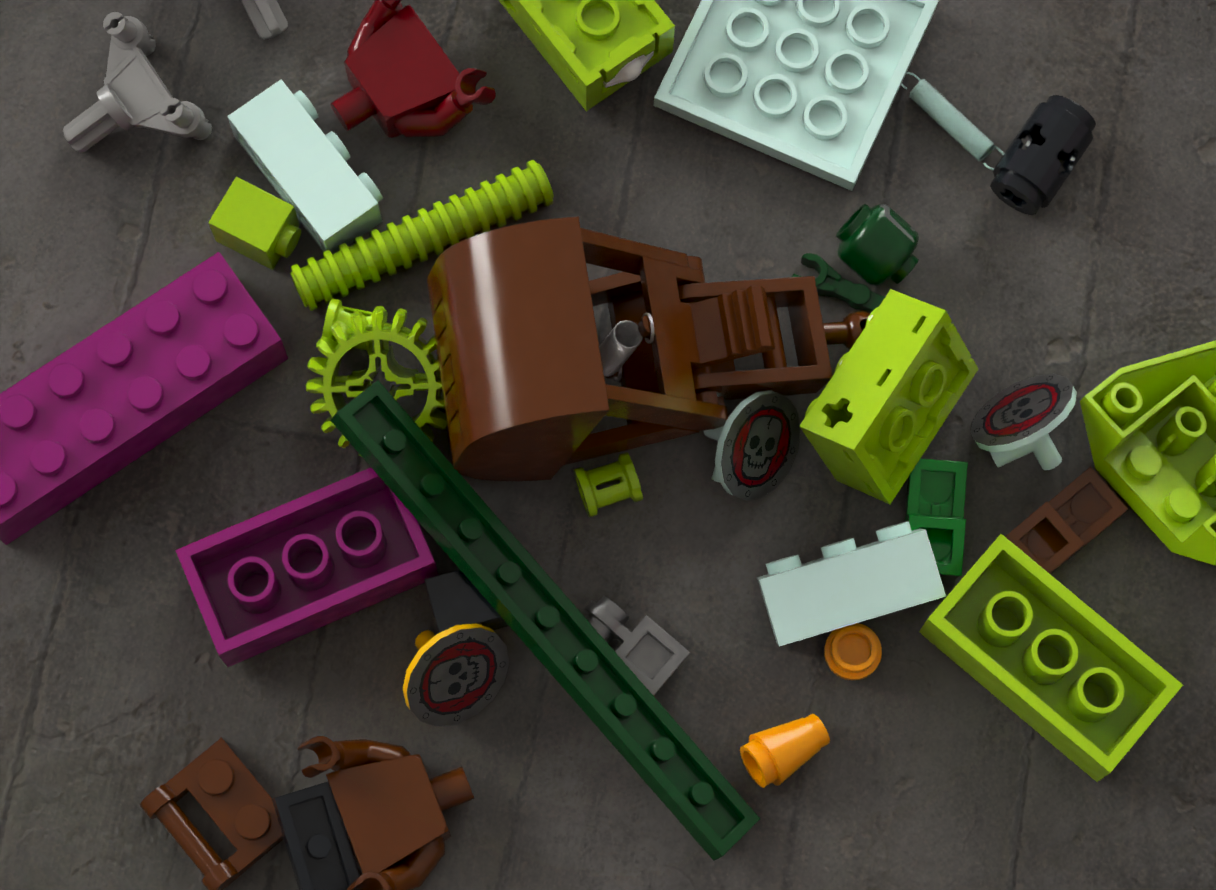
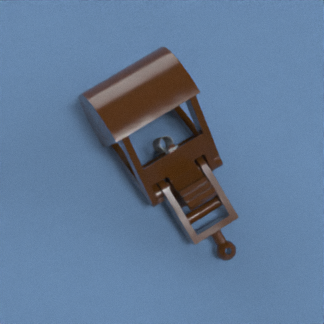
[427,216,870,481]

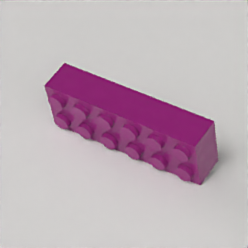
[0,252,289,545]

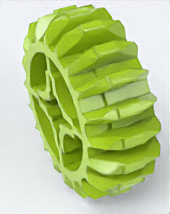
[305,306,448,457]

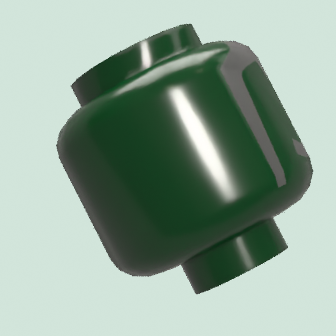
[836,204,919,286]

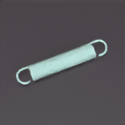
[901,72,1004,170]

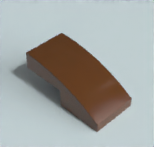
[1005,466,1128,574]

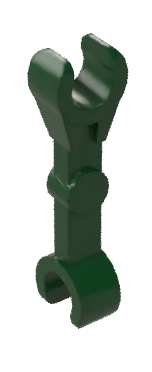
[792,253,885,313]

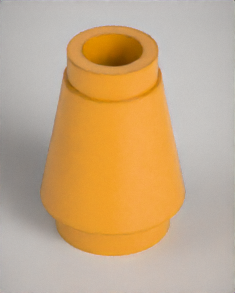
[740,713,830,788]

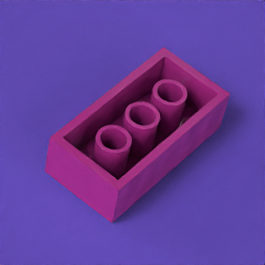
[175,467,438,667]

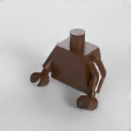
[297,736,475,890]

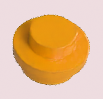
[824,623,882,680]

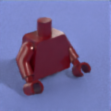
[330,0,496,138]

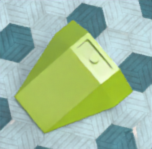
[1080,340,1216,566]

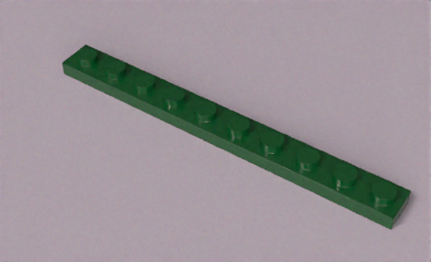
[330,380,760,861]

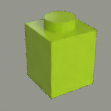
[208,177,301,270]

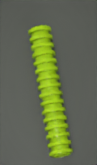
[290,160,554,311]

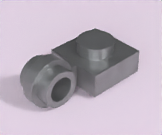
[584,596,690,696]

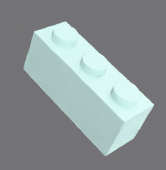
[227,79,383,254]
[757,521,946,647]

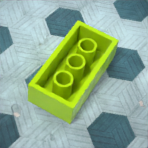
[919,534,1183,782]

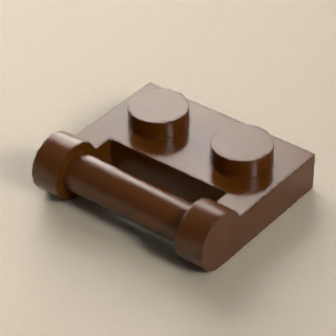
[140,737,284,890]

